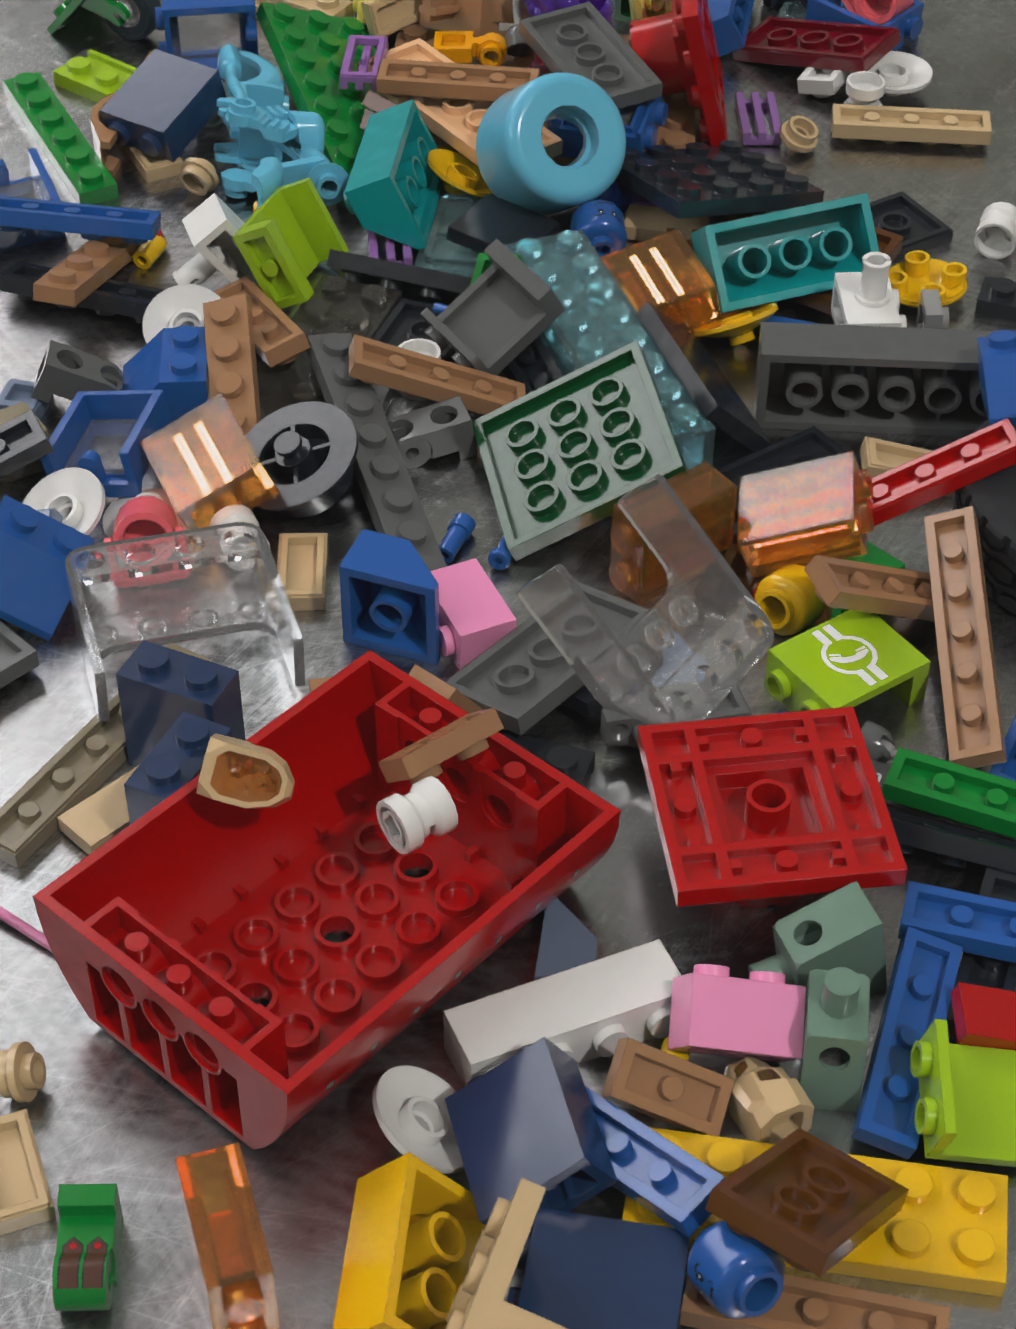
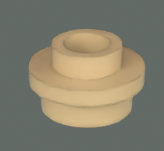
[779,115,818,153]
[179,157,219,196]
[0,1041,46,1103]

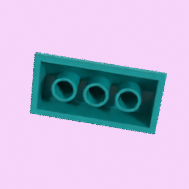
[343,99,444,250]
[690,193,880,313]

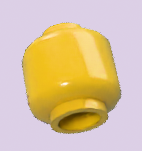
[752,564,826,636]

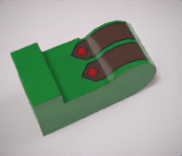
[52,1183,123,1311]

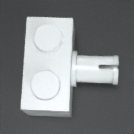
[172,193,260,288]
[831,252,907,327]

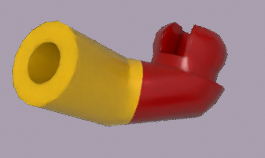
[133,228,167,270]

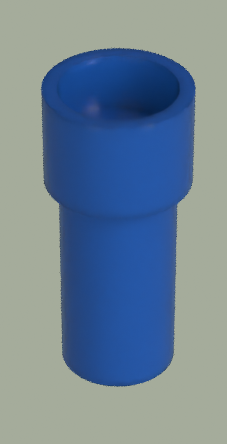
[439,513,476,563]

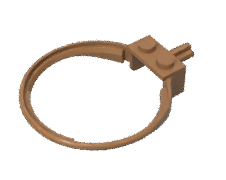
[419,0,530,37]

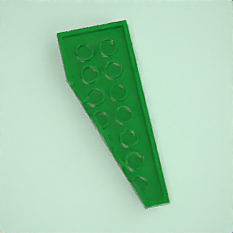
[256,2,383,206]

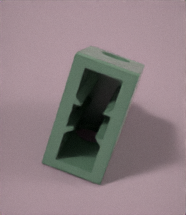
[748,881,887,994]
[799,967,870,1113]

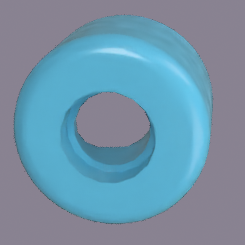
[476,72,626,216]

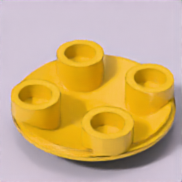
[889,250,968,308]

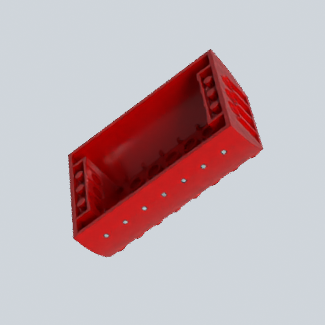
[33,650,621,1149]

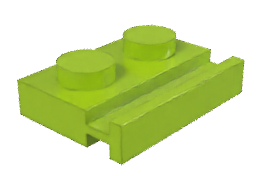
[53,49,137,103]

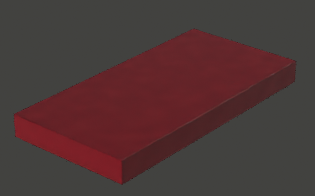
[732,17,901,72]

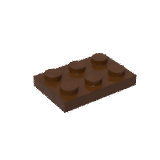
[705,1128,909,1277]

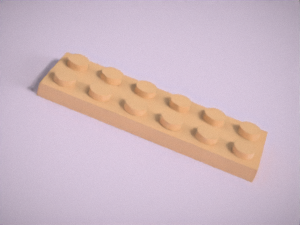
[357,38,563,166]

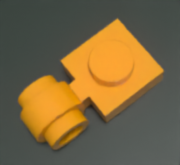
[433,31,507,66]

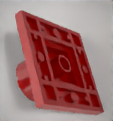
[630,0,728,147]
[637,706,908,908]

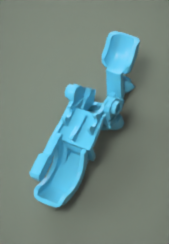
[213,44,349,209]

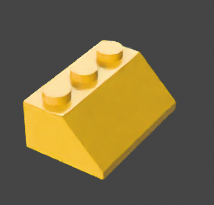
[332,1152,486,1329]

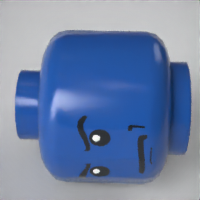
[570,200,627,262]
[687,1220,786,1319]

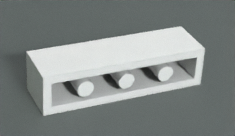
[443,939,682,1087]

